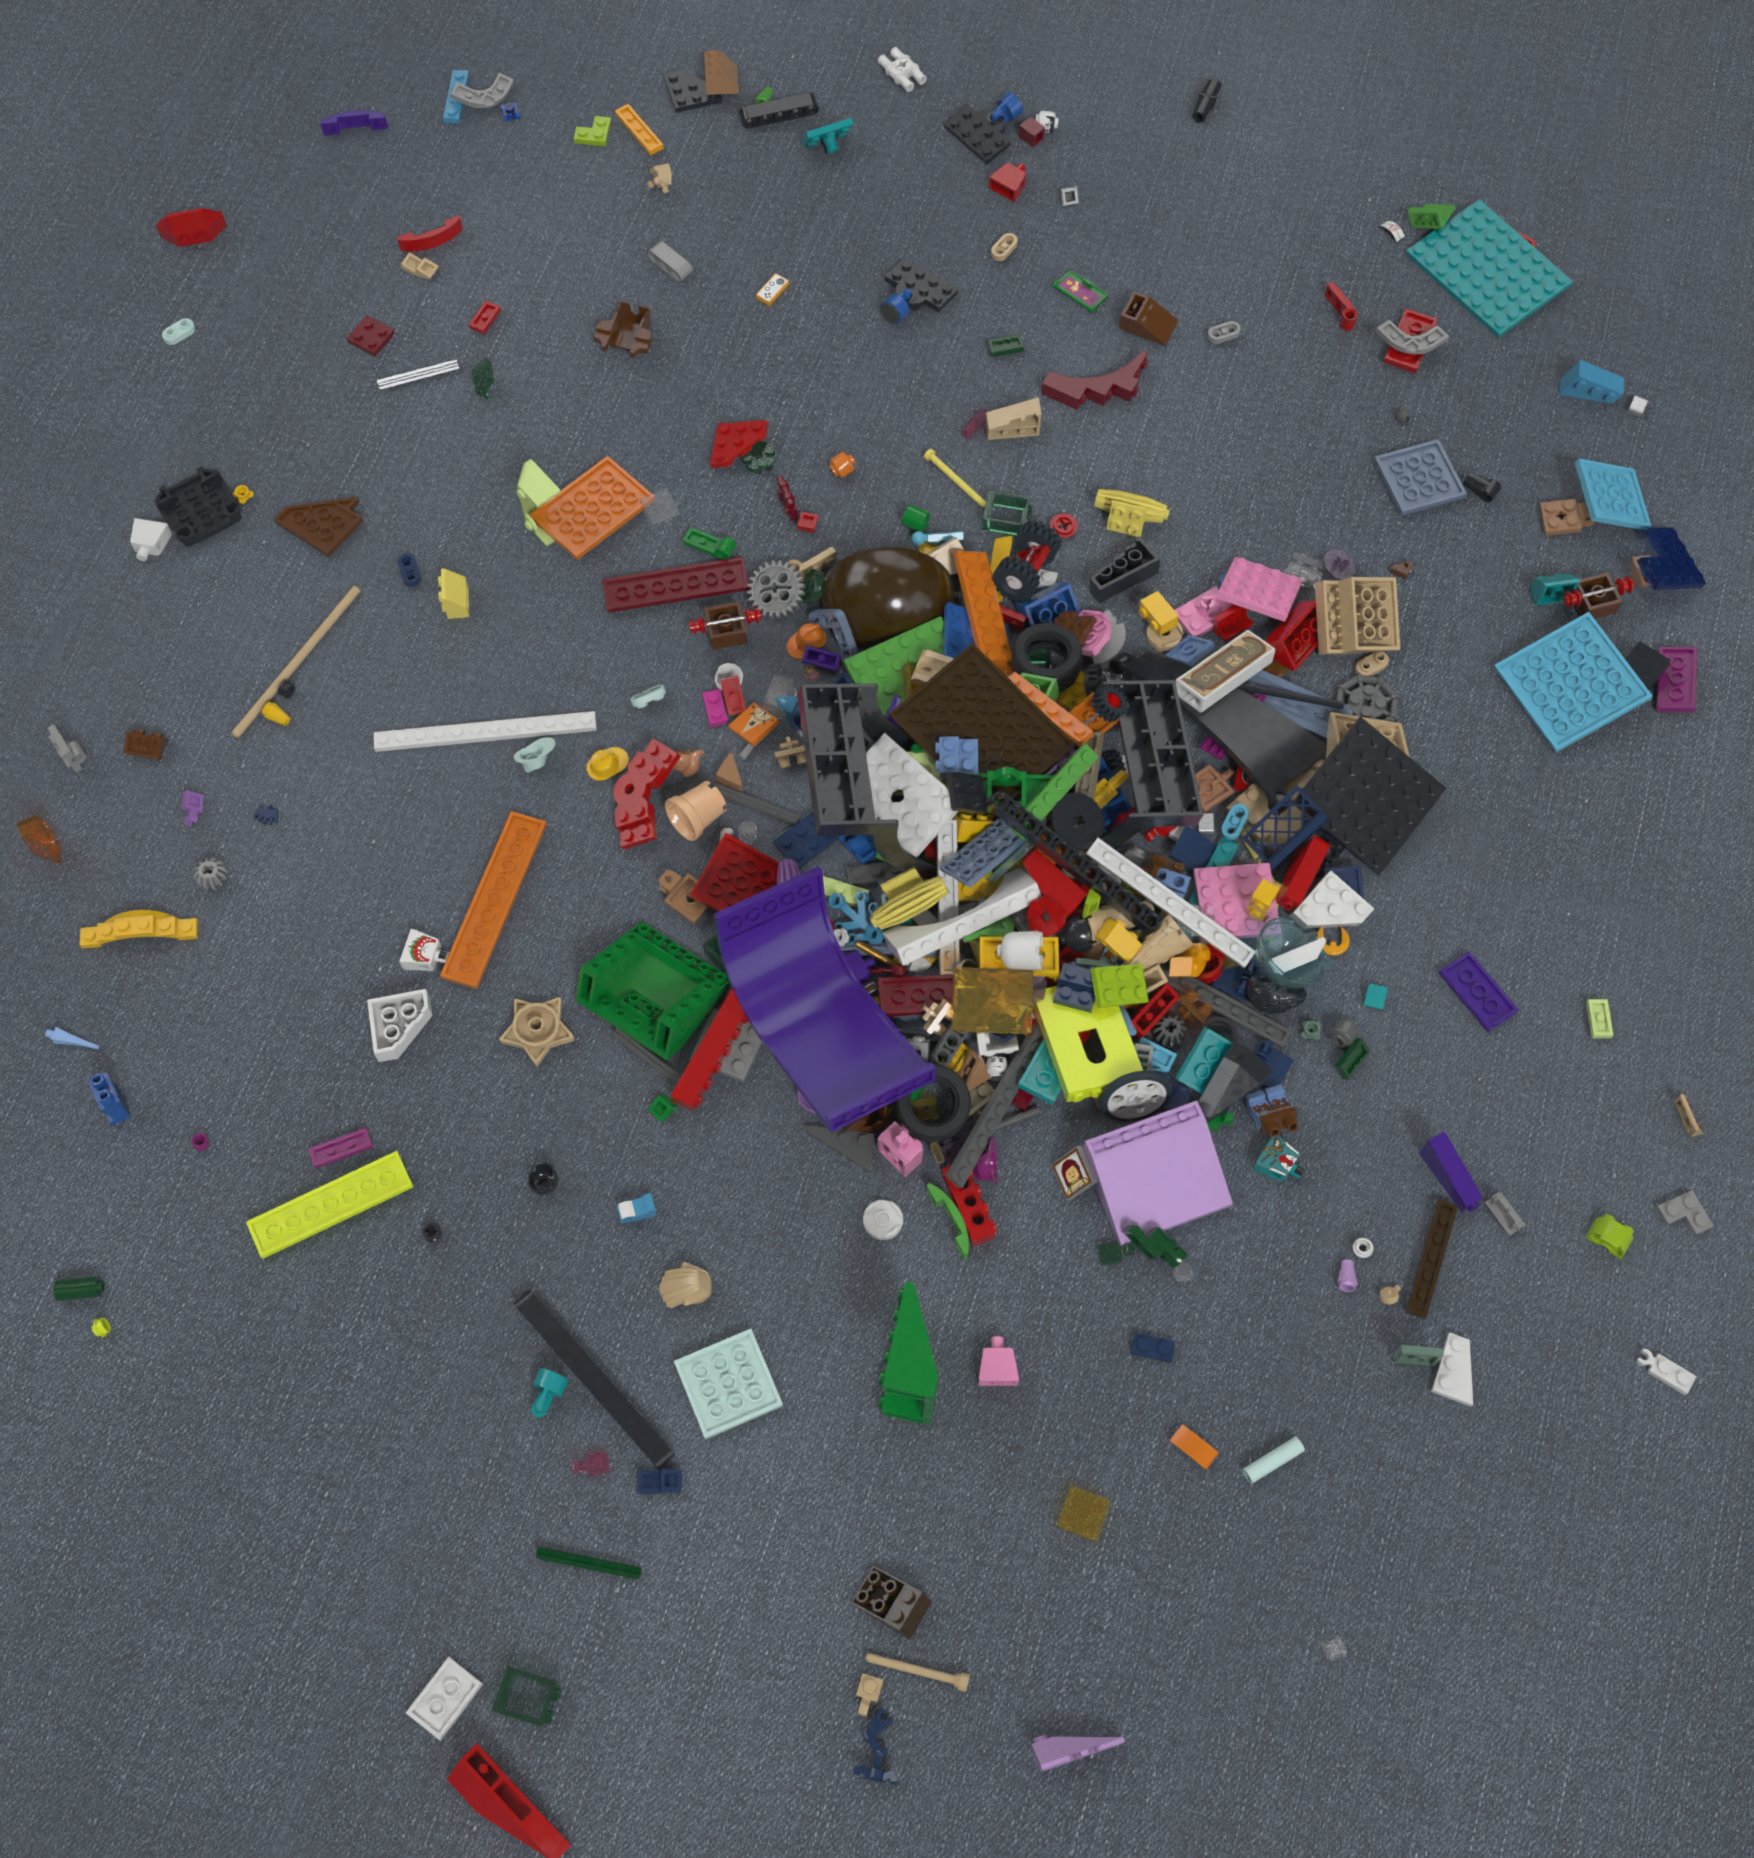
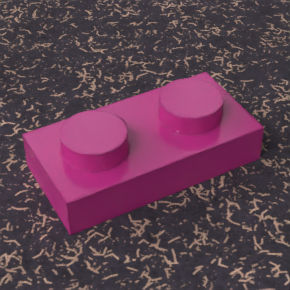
[702,689,728,727]

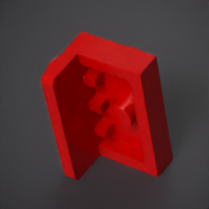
[1214,604,1254,642]

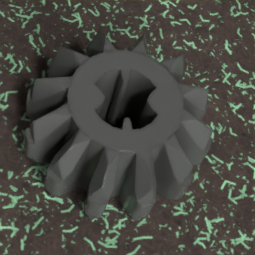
[1153,1014,1187,1048]

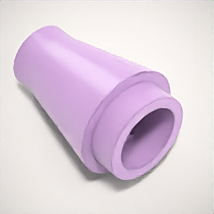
[1337,1260,1358,1292]

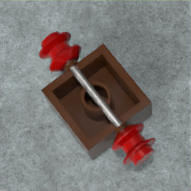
[1562,572,1634,619]
[688,602,762,650]

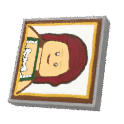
[1051,1146,1098,1201]

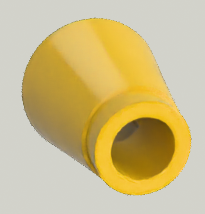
[262,702,291,726]

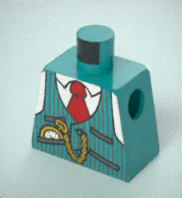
[1252,1136,1305,1182]

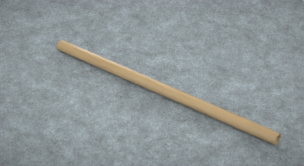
[231,586,360,739]

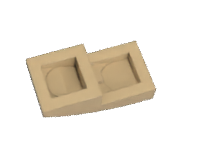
[400,252,439,280]

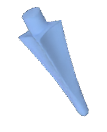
[45,1027,99,1049]

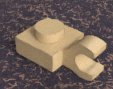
[856,1673,883,1717]

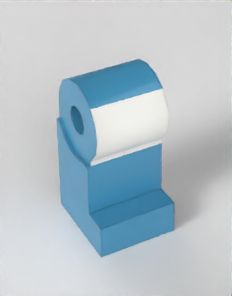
[616,1193,657,1223]

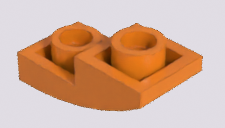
[1170,1424,1219,1470]

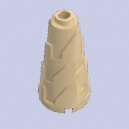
[1077,901,1154,946]
[1122,914,1193,972]

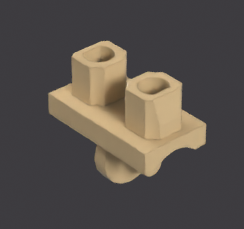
[774,737,806,769]
[922,999,957,1036]

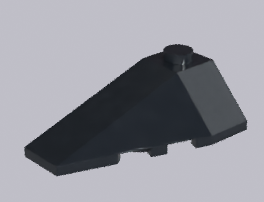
[1198,1042,1272,1122]

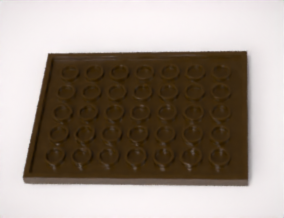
[889,643,1076,820]

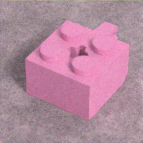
[877,1122,923,1177]

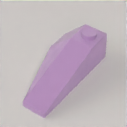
[1030,1735,1125,1773]

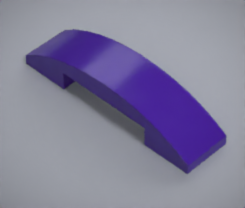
[320,110,389,136]

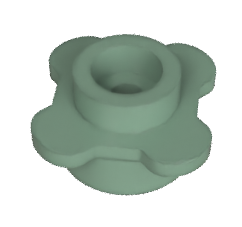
[1301,1021,1321,1041]

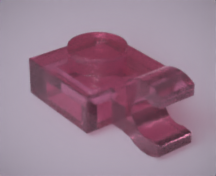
[571,1450,610,1477]

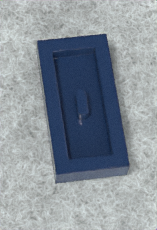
[1130,1333,1175,1363]

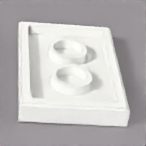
[406,1657,483,1741]

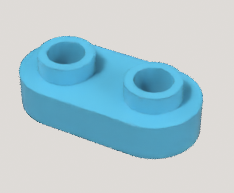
[1221,804,1249,840]

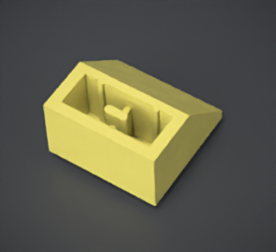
[438,569,469,619]

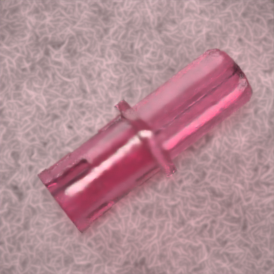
[961,408,988,439]

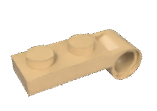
[787,547,836,579]

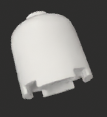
[997,931,1043,971]

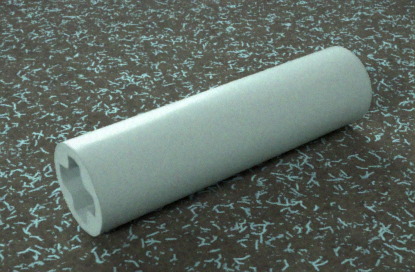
[1242,1436,1305,1484]

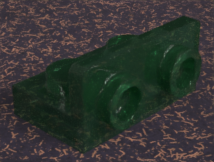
[471,358,495,400]

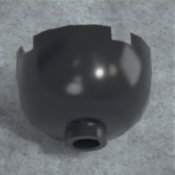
[1058,912,1093,953]

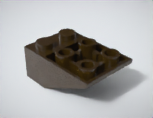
[850,1565,932,1640]

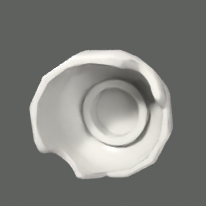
[715,663,743,690]

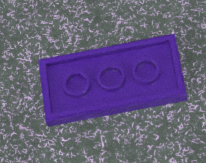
[1438,951,1519,1033]

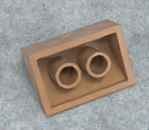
[704,50,739,95]

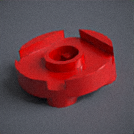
[1027,897,1066,936]

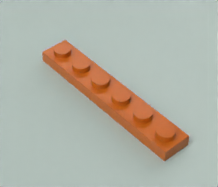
[1008,672,1094,747]

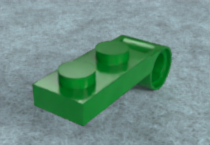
[682,527,737,560]

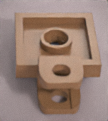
[1539,498,1595,536]
[659,870,709,925]

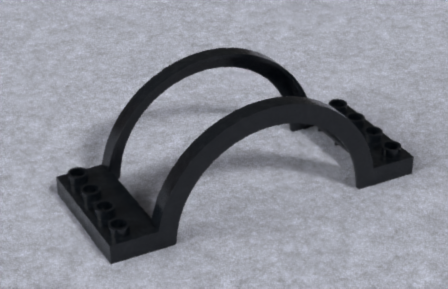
[798,680,1204,879]

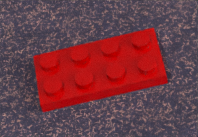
[1384,309,1438,373]

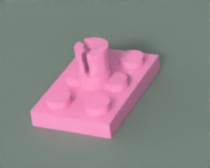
[1174,586,1232,637]

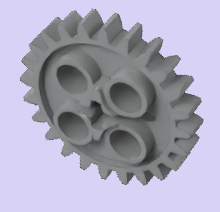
[747,560,806,619]

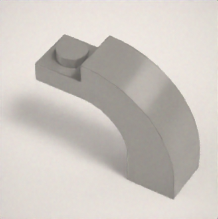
[1087,610,1125,671]

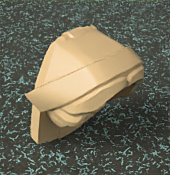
[659,1262,712,1308]

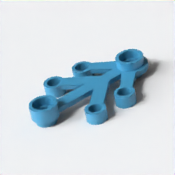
[829,891,884,945]

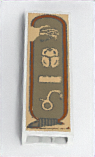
[1176,630,1276,713]

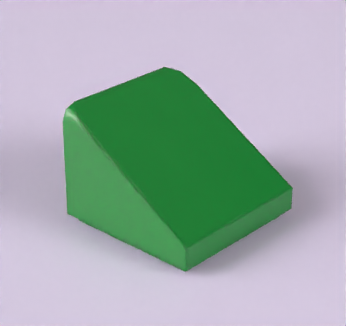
[648,1094,678,1122]

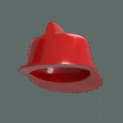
[1195,943,1225,985]

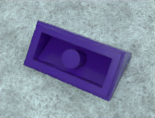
[802,645,841,672]

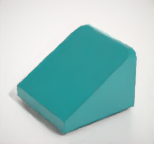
[1363,983,1388,1010]

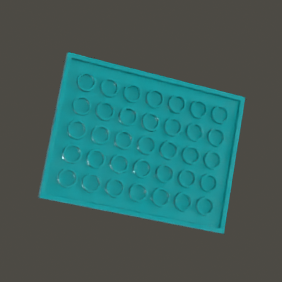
[1405,199,1573,338]

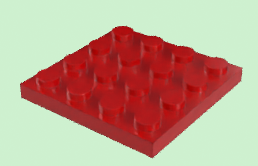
[689,833,779,912]

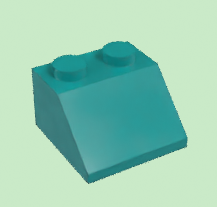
[1530,574,1580,606]

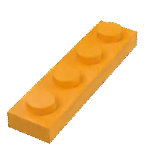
[615,104,664,156]

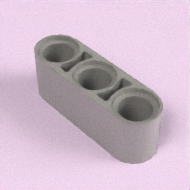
[647,241,693,282]

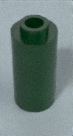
[54,1276,105,1301]

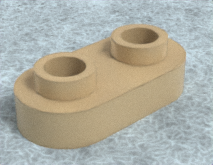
[991,233,1018,261]
[1355,651,1389,676]

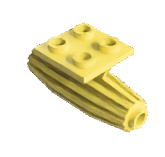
[1094,489,1170,537]
[870,867,949,930]

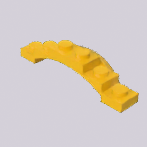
[80,910,199,948]

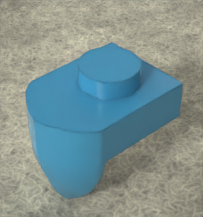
[776,696,800,722]

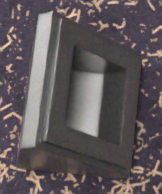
[1059,186,1079,206]

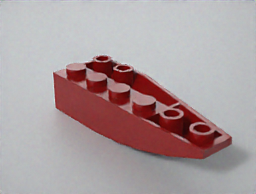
[447,1743,572,1858]

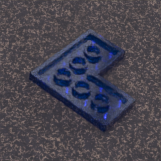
[1637,527,1707,590]

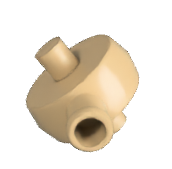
[1379,1285,1401,1305]

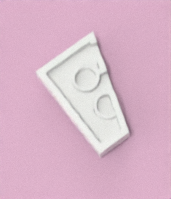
[1431,1332,1473,1407]

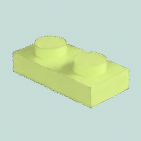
[1586,999,1613,1039]

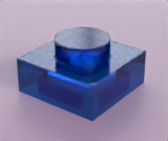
[500,102,520,121]

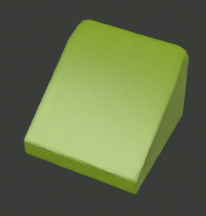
[1082,889,1101,918]

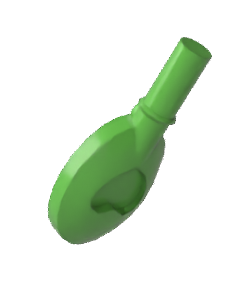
[962,916,1015,943]

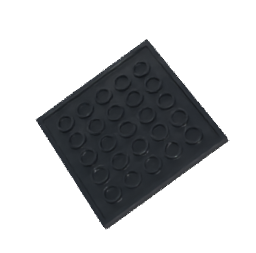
[1292,717,1447,875]

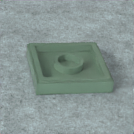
[1393,1345,1444,1366]

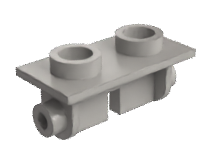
[1485,1192,1526,1236]

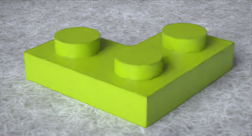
[573,116,611,147]

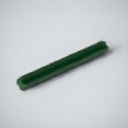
[536,1547,642,1579]

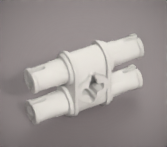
[878,47,926,92]

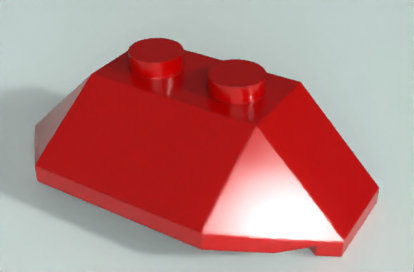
[156,208,227,247]

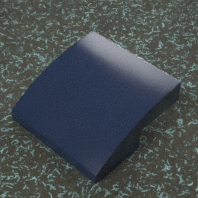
[1168,826,1216,874]

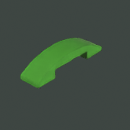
[926,1183,969,1260]

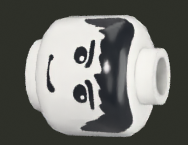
[1036,111,1059,133]
[984,1053,1009,1081]

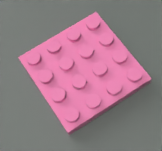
[1216,557,1303,622]
[1193,863,1281,941]

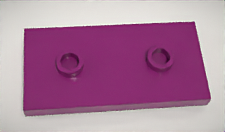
[1656,647,1698,713]

